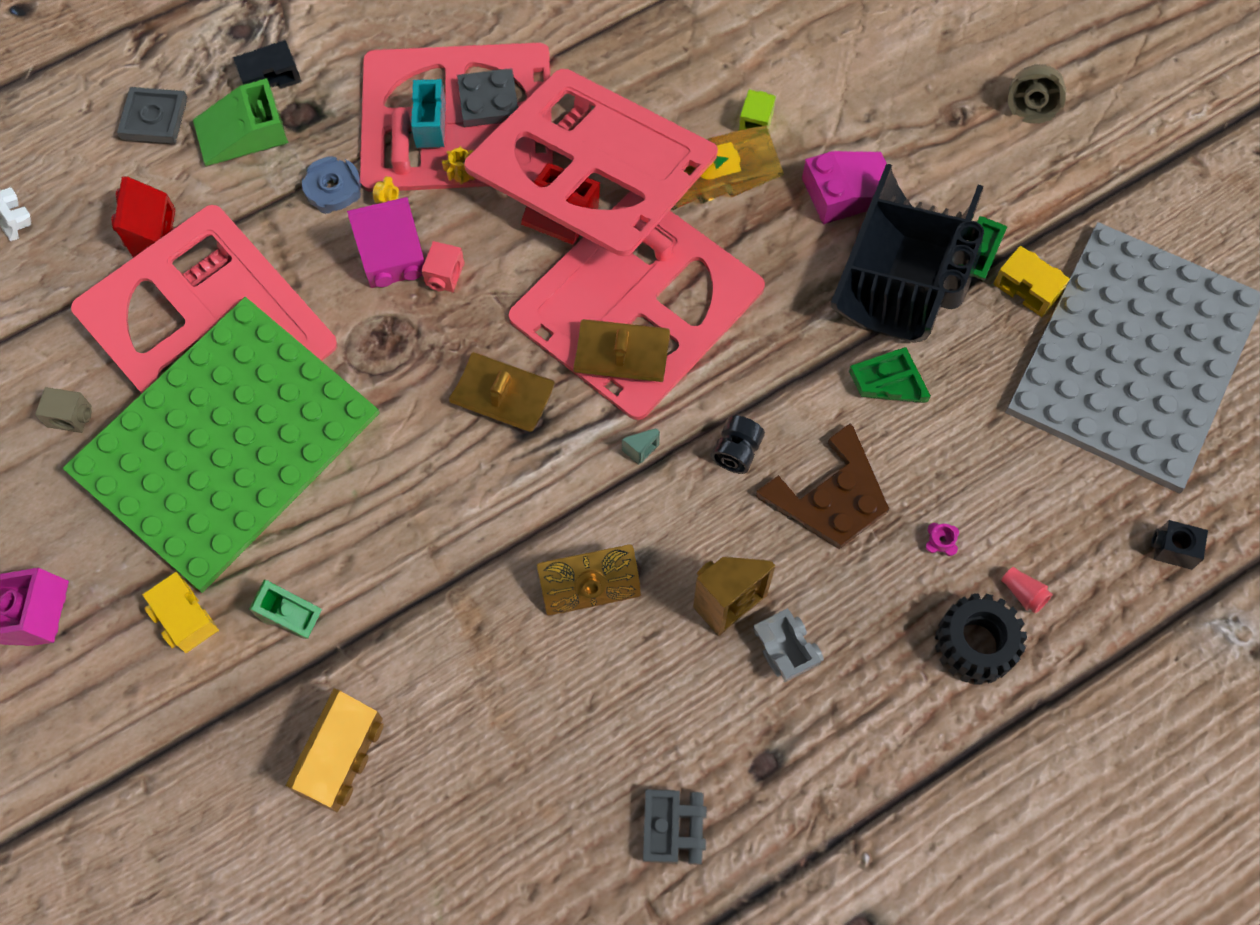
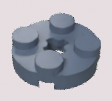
[302,157,361,214]

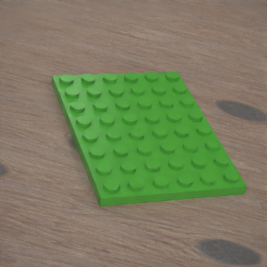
[63,297,380,593]

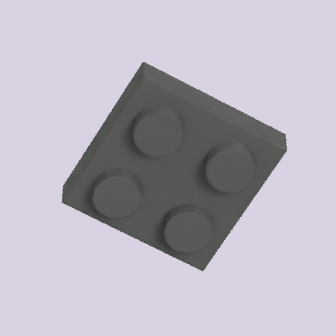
[457,68,518,127]
[117,87,188,144]

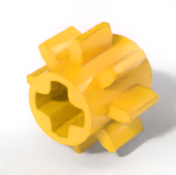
[442,146,475,184]

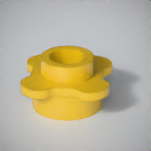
[373,176,399,204]

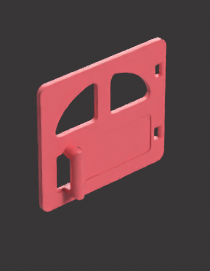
[360,43,553,192]
[465,69,718,256]
[509,191,765,420]
[71,205,337,394]

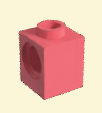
[421,241,464,292]

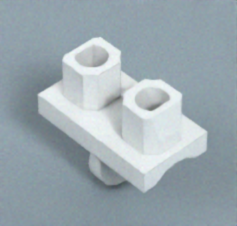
[0,188,31,241]

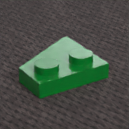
[849,347,931,403]

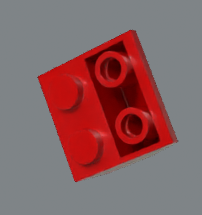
[521,162,600,245]
[111,177,176,258]

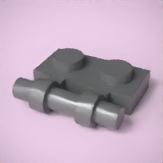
[643,789,707,865]

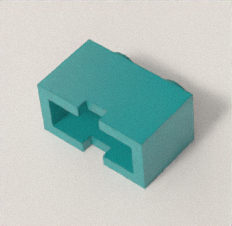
[411,79,446,148]

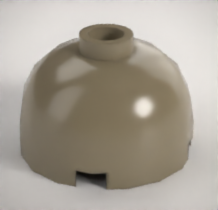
[1008,64,1066,124]

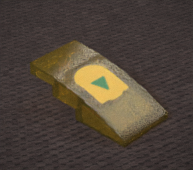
[671,125,784,211]

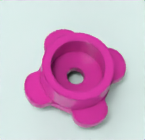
[926,523,959,556]

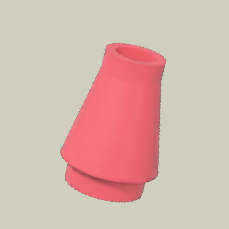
[1001,567,1052,614]

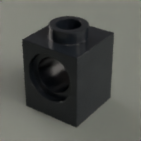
[1151,520,1208,570]

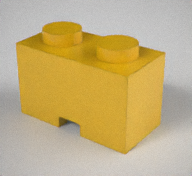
[993,246,1070,317]
[142,572,219,653]

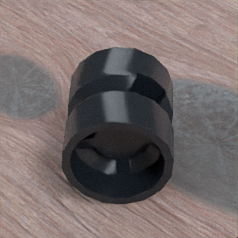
[711,415,765,474]

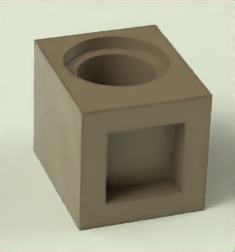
[35,387,92,433]

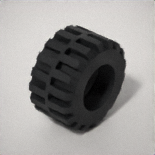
[935,593,1027,684]

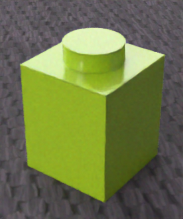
[738,89,776,139]

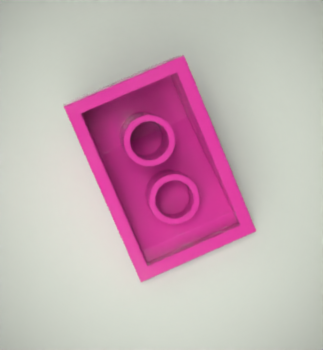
[802,151,887,225]
[347,197,425,288]
[0,568,69,646]

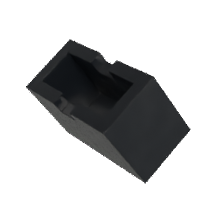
[232,40,302,89]

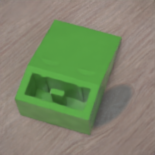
[193,78,288,166]

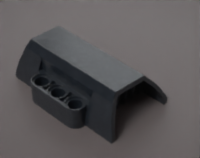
[831,164,984,343]

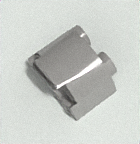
[753,608,824,682]

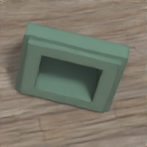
[622,428,660,465]

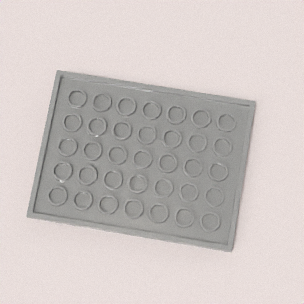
[1005,222,1260,494]

